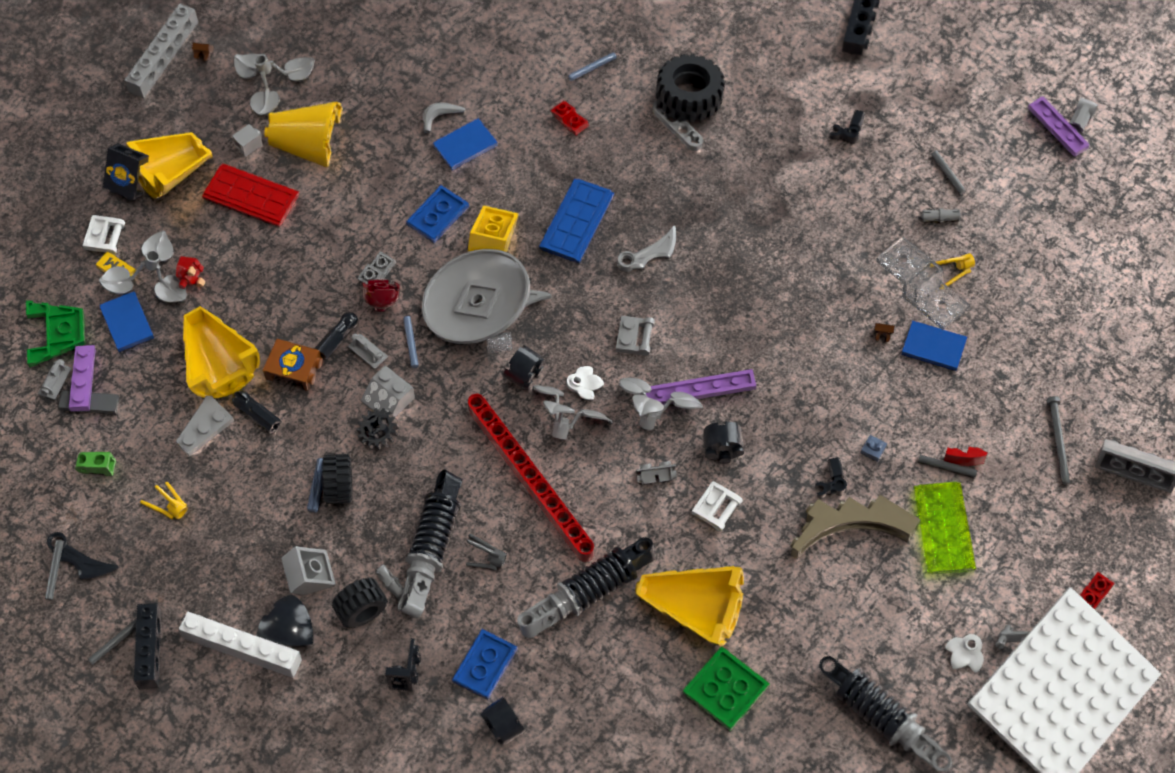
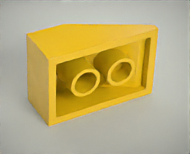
[468,205,518,252]

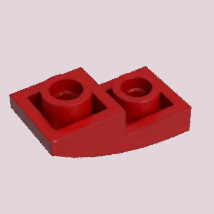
[551,100,589,136]
[944,446,988,466]
[1080,572,1115,610]

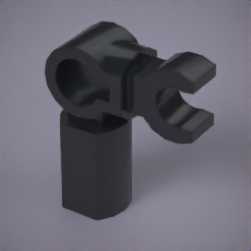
[830,110,866,144]
[815,457,847,499]

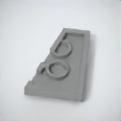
[176,396,234,457]

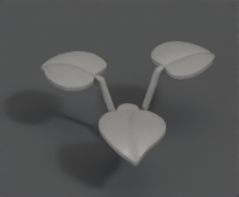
[234,54,315,115]
[99,230,186,303]
[619,378,703,430]
[532,385,613,439]

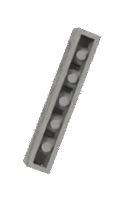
[125,4,198,99]

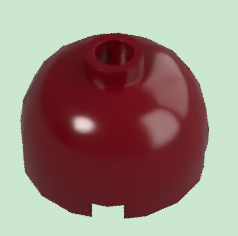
[363,279,400,312]

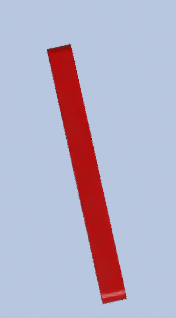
[468,393,594,562]

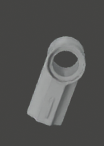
[1069,97,1098,133]

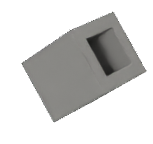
[232,124,263,157]

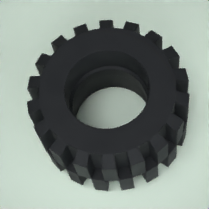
[322,454,352,504]
[332,578,388,628]

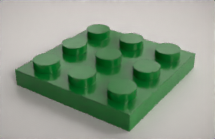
[683,646,770,731]

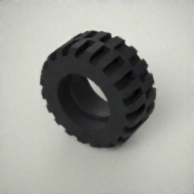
[656,54,725,122]

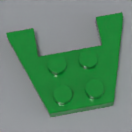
[26,300,85,367]

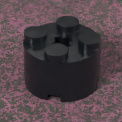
[503,345,545,391]
[703,421,744,464]
[480,696,526,746]

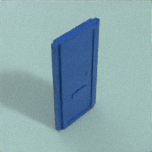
[539,178,615,263]

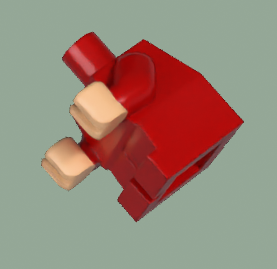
[176,256,205,289]

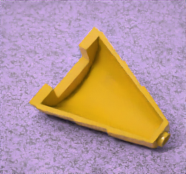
[183,306,260,398]
[635,566,744,646]

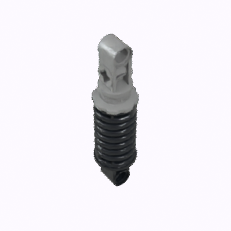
[398,469,462,619]
[517,537,656,638]
[819,656,953,773]

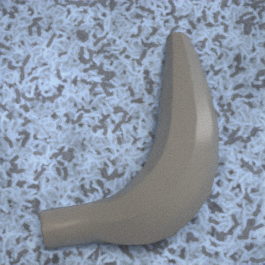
[423,103,465,133]

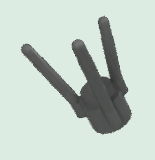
[466,534,507,571]

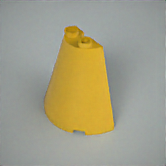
[264,102,342,167]
[126,132,212,198]

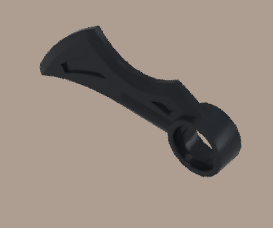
[47,532,119,579]

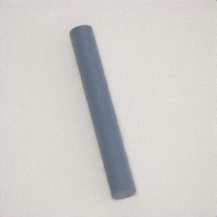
[568,52,617,81]
[403,316,419,368]

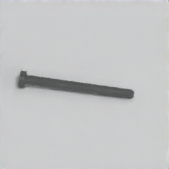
[1046,396,1070,485]

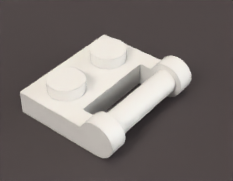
[83,215,125,255]
[692,481,743,532]

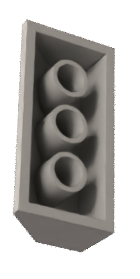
[1095,439,1175,493]

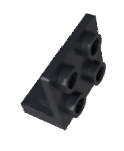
[385,638,421,691]

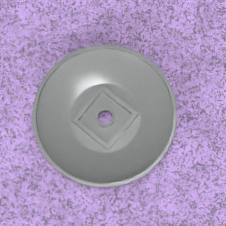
[422,249,530,344]

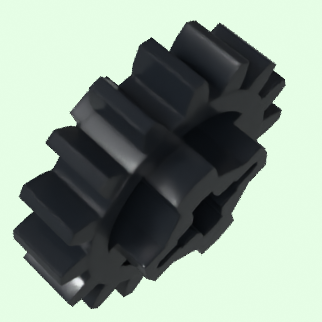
[356,408,399,450]

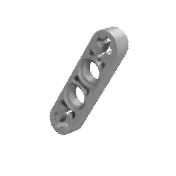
[652,100,703,151]

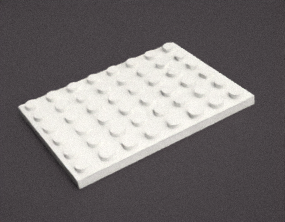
[967,587,1161,773]

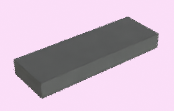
[58,391,120,414]

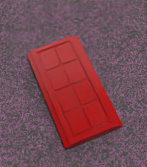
[202,163,300,227]

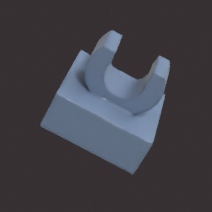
[861,435,887,462]

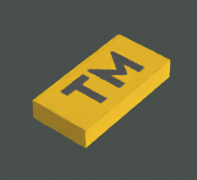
[95,251,136,276]

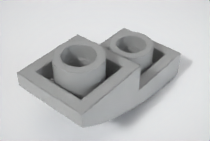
[357,251,396,285]

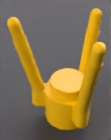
[930,253,975,290]
[140,482,188,520]

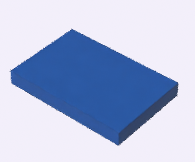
[433,118,498,171]
[406,185,469,243]
[99,291,154,352]
[901,320,967,371]
[452,629,518,700]

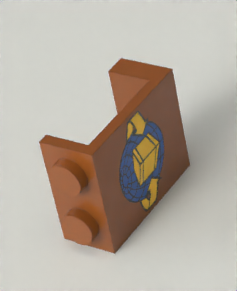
[263,339,323,391]

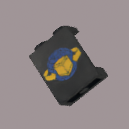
[103,143,149,200]

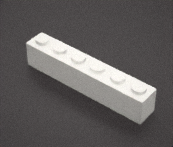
[179,612,302,678]

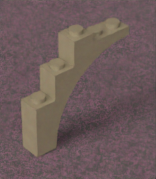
[790,495,920,559]

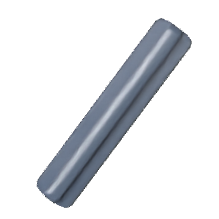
[307,458,323,513]

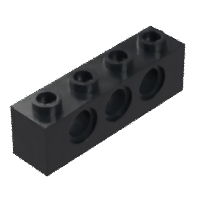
[842,0,880,56]
[134,603,162,689]

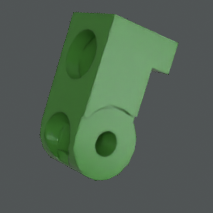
[75,452,116,476]

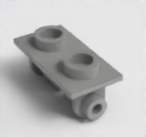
[348,333,388,369]
[38,359,72,400]
[636,461,677,485]

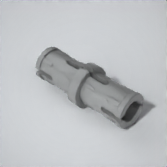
[922,208,961,223]
[375,565,404,602]

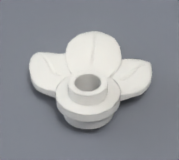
[566,366,604,400]
[945,634,984,673]

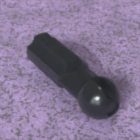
[314,312,358,360]
[232,390,282,434]

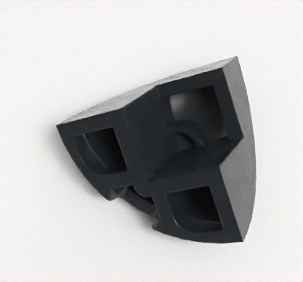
[256,595,314,645]

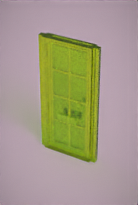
[913,482,976,575]

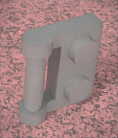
[616,316,655,355]

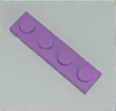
[1028,96,1090,157]
[69,345,96,412]

